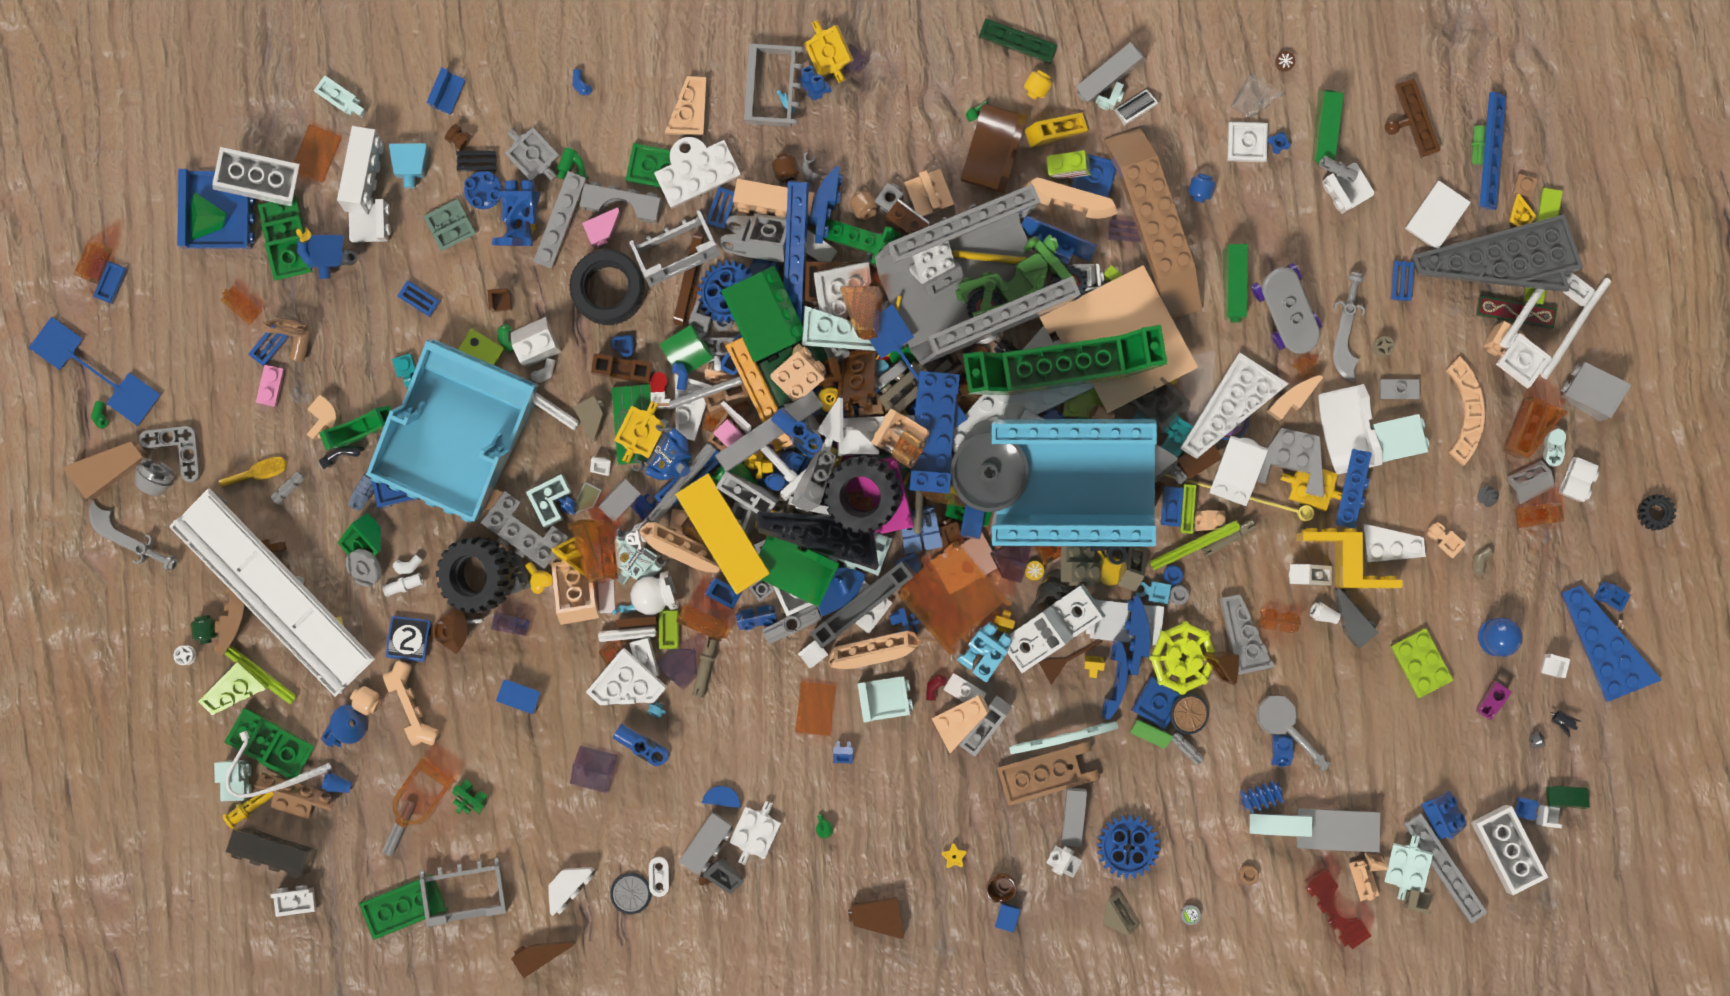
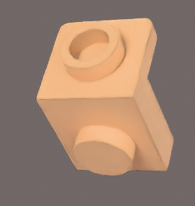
[1194,510,1226,531]

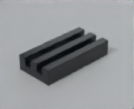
[456,151,496,172]

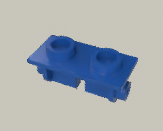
[736,605,777,631]

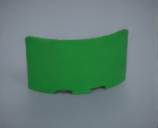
[759,536,839,607]

